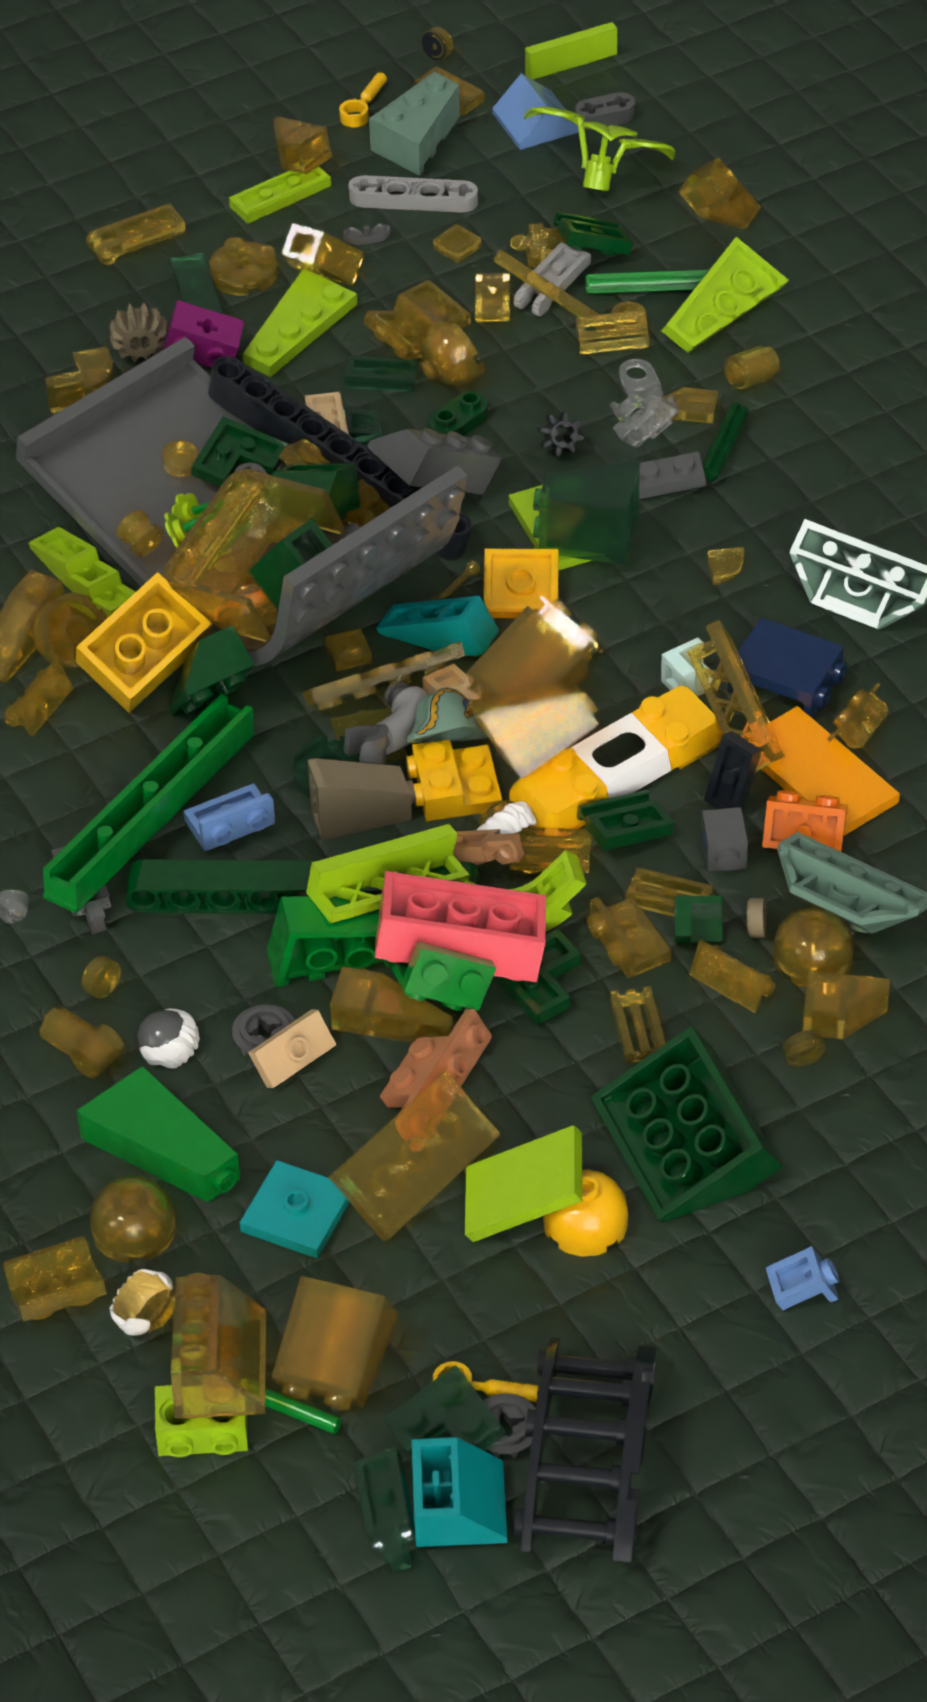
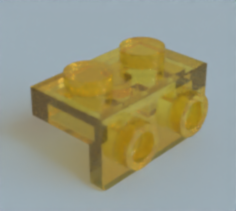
[363,294,446,360]
[3,1236,107,1322]

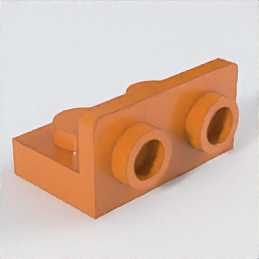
[762,790,848,852]

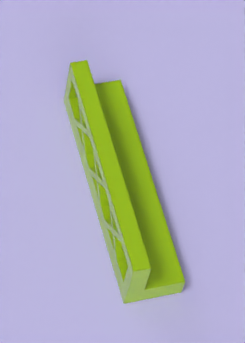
[306,824,470,924]

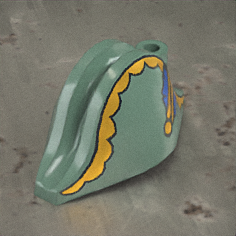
[407,687,493,743]

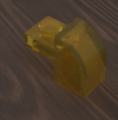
[45,346,114,413]

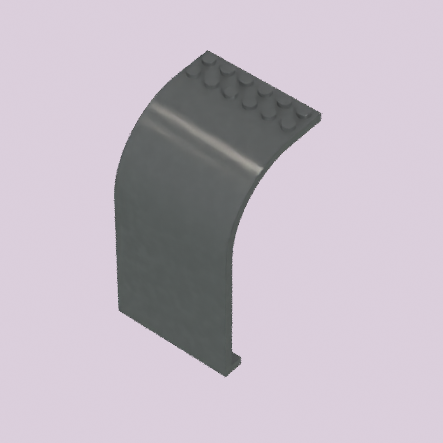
[16,337,468,666]

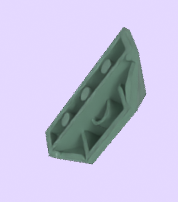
[789,519,927,631]
[777,832,927,934]

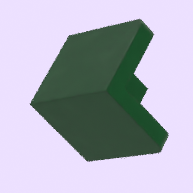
[673,896,723,943]

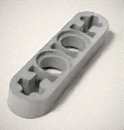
[348,175,478,213]

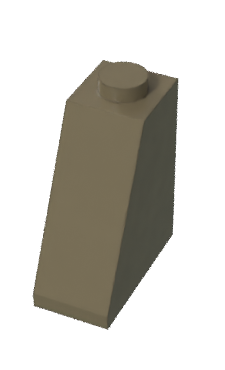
[308,758,416,841]

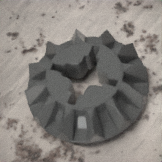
[232,1004,295,1056]
[469,1394,536,1459]

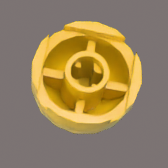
[543,1169,628,1257]

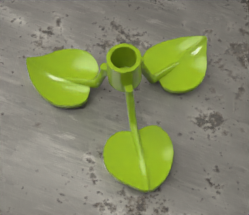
[524,106,675,191]

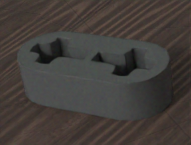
[575,92,635,130]

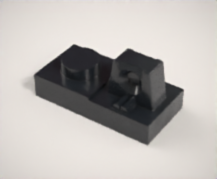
[704,731,762,813]

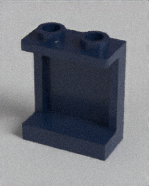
[727,617,847,718]

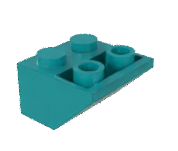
[412,1437,507,1547]

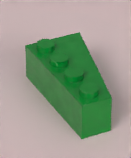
[266,896,390,987]

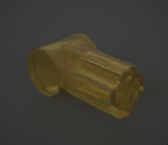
[39,1007,125,1078]

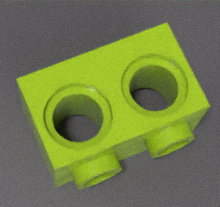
[155,1381,248,1458]

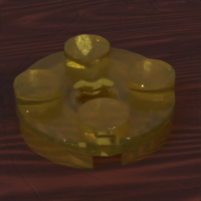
[209,237,278,296]

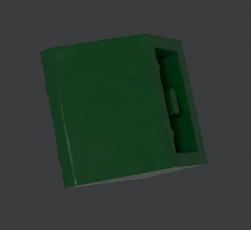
[259,463,361,529]
[248,518,333,611]
[169,625,254,716]

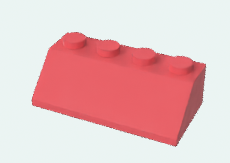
[375,871,546,982]

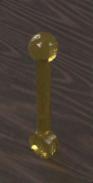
[429,561,480,601]

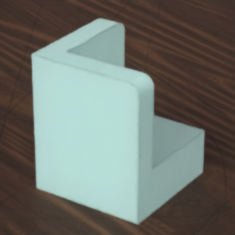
[661,638,719,696]

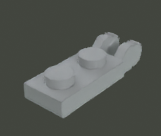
[513,242,591,316]

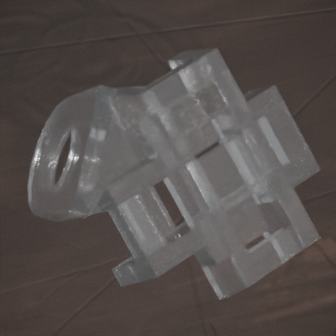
[610,359,679,448]

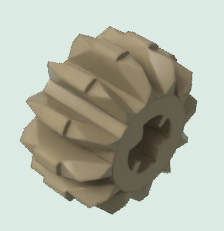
[109,303,168,363]

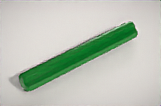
[585,269,710,294]

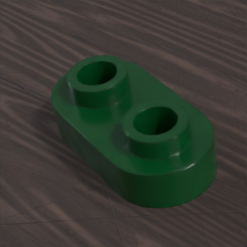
[428,391,488,436]

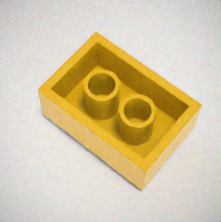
[75,572,212,713]

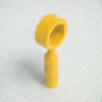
[339,72,387,128]
[433,1361,539,1404]

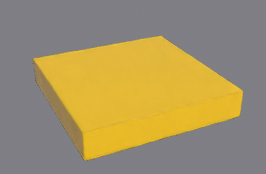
[483,549,559,618]

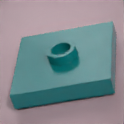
[239,1160,354,1259]

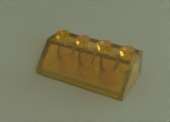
[171,1273,267,1419]

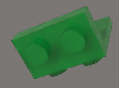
[388,942,496,1011]

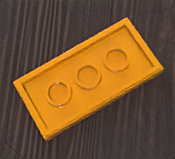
[744,706,900,836]

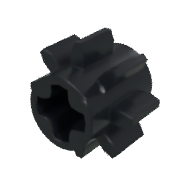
[537,412,584,456]

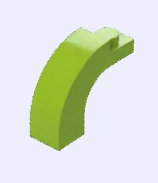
[464,850,587,932]

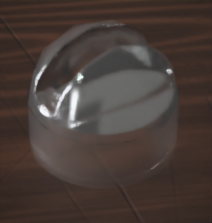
[0,890,29,924]

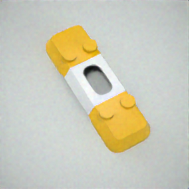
[509,686,723,840]

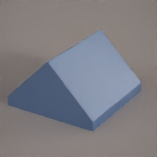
[492,73,579,150]

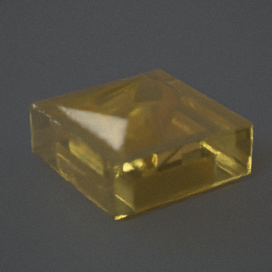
[325,628,372,671]

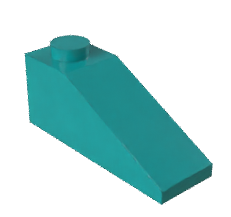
[376,595,499,657]

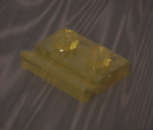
[510,827,592,873]

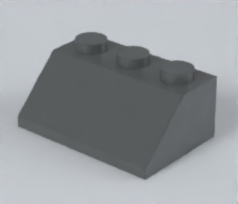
[367,428,502,494]

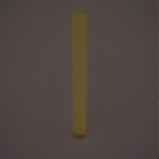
[494,250,615,336]

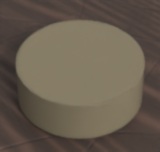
[747,897,767,938]

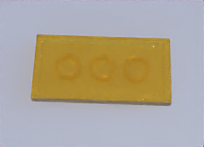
[329,1071,501,1242]

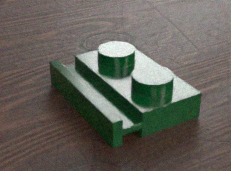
[553,211,633,256]
[577,790,675,851]

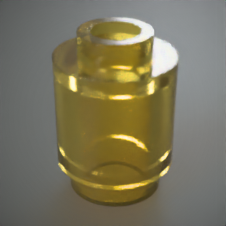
[725,346,780,390]

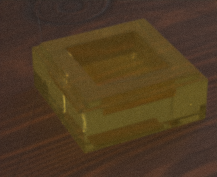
[433,224,481,263]

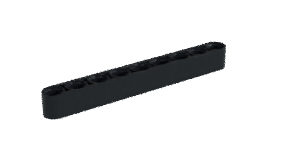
[208,356,472,560]

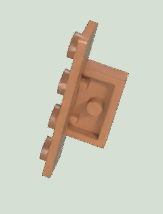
[380,1009,492,1153]

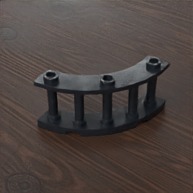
[514,1337,657,1562]

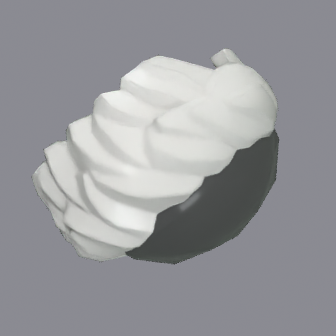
[137,1008,200,1069]

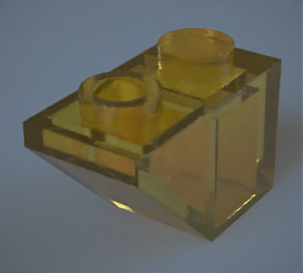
[273,116,332,174]
[679,157,761,229]
[281,223,365,285]
[802,971,890,1039]

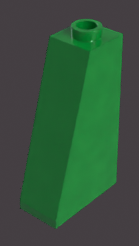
[76,1066,240,1203]

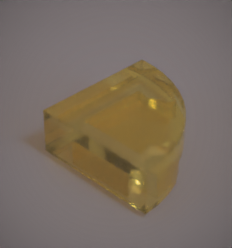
[707,547,744,585]

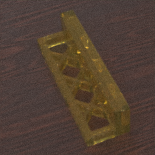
[687,620,785,771]

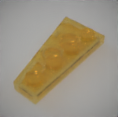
[303,641,465,710]

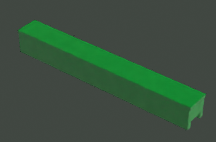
[43,694,254,914]

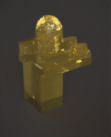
[510,223,566,267]

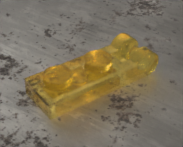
[86,203,186,265]

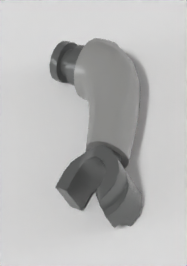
[344,680,428,765]

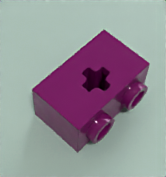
[163,300,244,367]

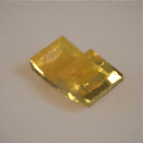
[475,273,510,322]

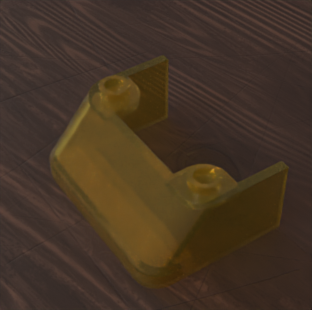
[163,469,345,643]

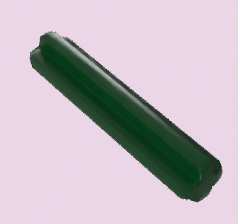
[702,402,749,482]

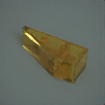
[0,569,66,683]
[330,967,453,1043]

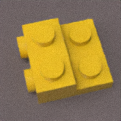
[406,739,503,821]

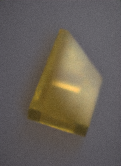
[648,387,719,424]

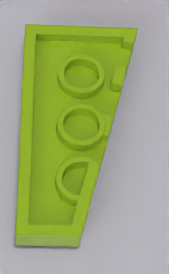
[661,237,789,353]
[243,268,358,377]

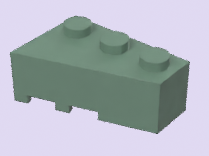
[369,72,460,176]

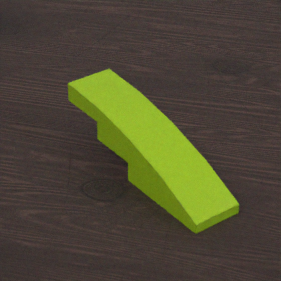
[29,527,136,619]

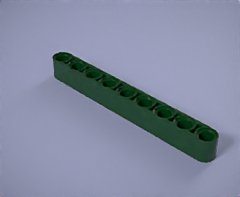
[125,859,481,914]

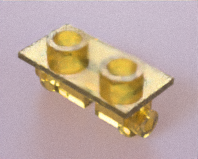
[528,595,603,666]
[4,659,74,736]
[827,683,888,749]
[689,940,775,1013]

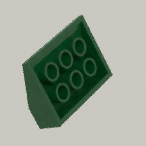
[590,1025,783,1223]

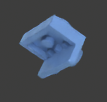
[184,783,275,852]

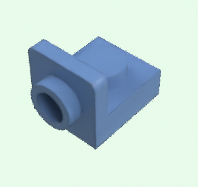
[765,1246,840,1310]

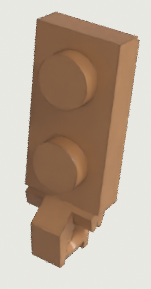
[453,829,525,865]

